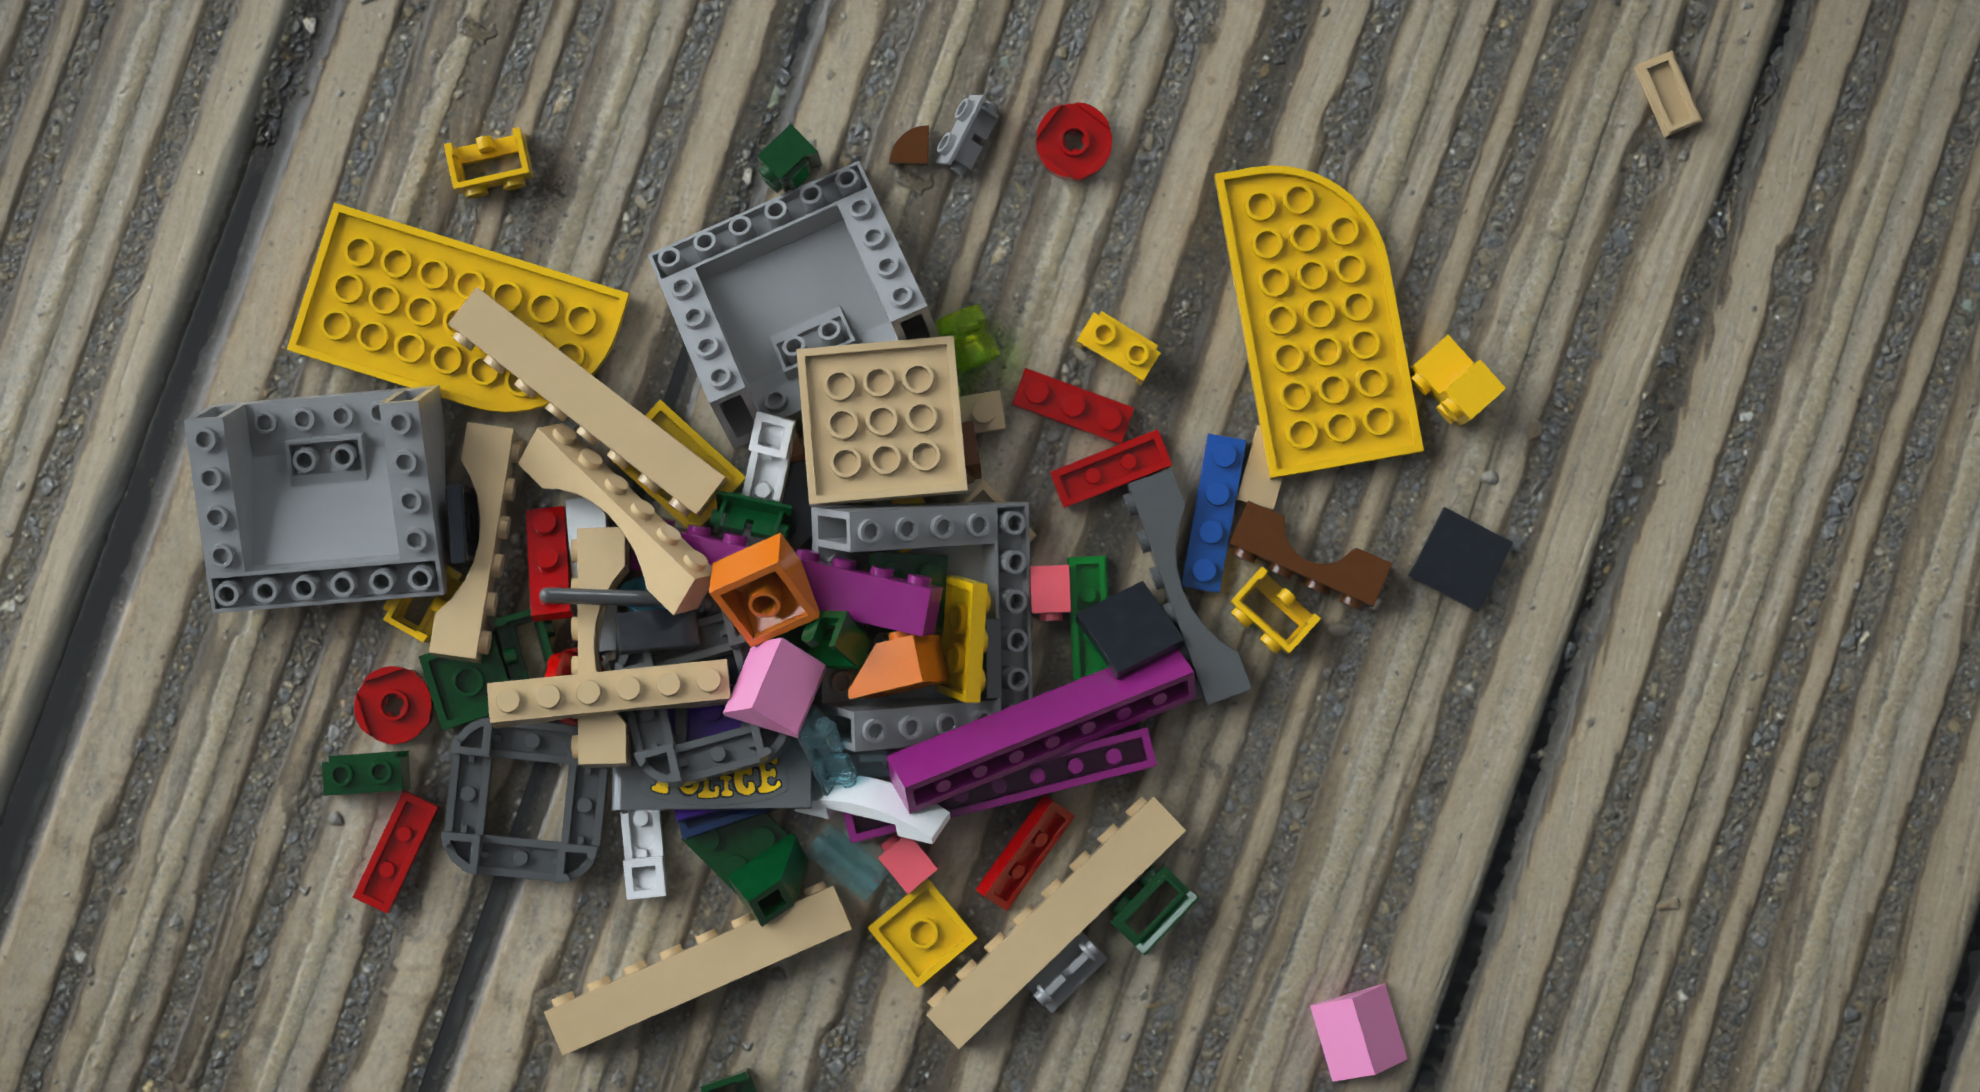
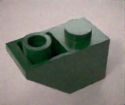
[727,833,809,927]

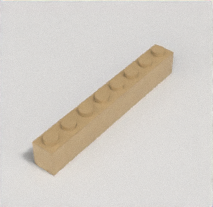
[448,287,728,517]
[926,796,1186,1049]
[544,881,854,1056]

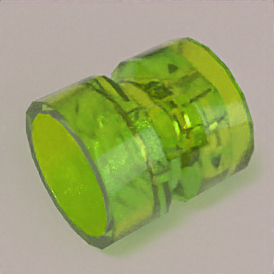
[934,304,1001,374]

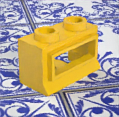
[444,127,534,199]
[1076,311,1161,386]
[383,564,467,643]
[1229,566,1321,654]

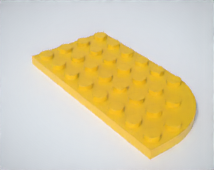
[1214,165,1424,479]
[287,203,631,413]

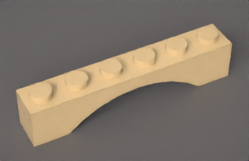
[429,422,523,664]
[518,423,712,615]
[571,527,631,768]
[487,659,731,728]

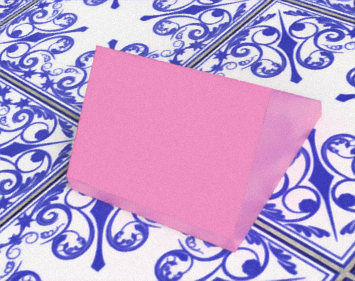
[723,637,827,738]
[1310,983,1408,1081]

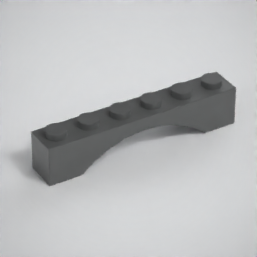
[1122,468,1252,705]

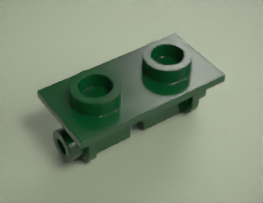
[710,490,794,540]

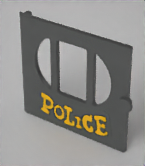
[612,633,823,814]

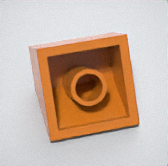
[709,533,820,647]
[847,631,949,699]

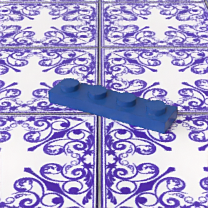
[1181,433,1247,594]

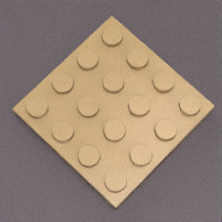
[796,336,968,507]

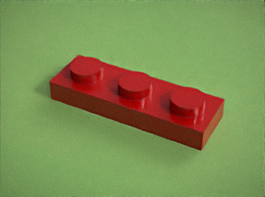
[1012,368,1134,445]
[1049,429,1172,509]
[526,506,573,622]
[352,790,440,914]
[975,794,1075,911]

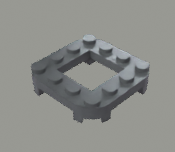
[614,609,792,787]
[441,718,610,883]

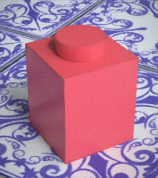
[1030,565,1071,622]
[878,832,939,894]

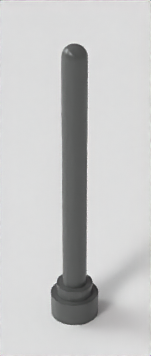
[539,587,722,616]

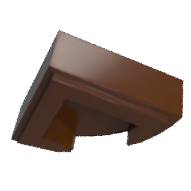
[889,125,929,166]

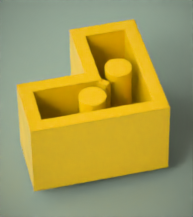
[1409,334,1506,427]

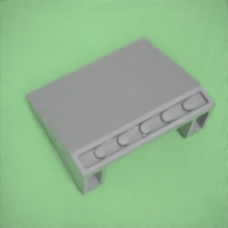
[648,161,939,449]
[184,385,447,614]
[811,501,1032,752]

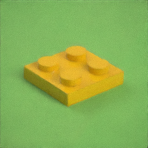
[867,878,978,988]

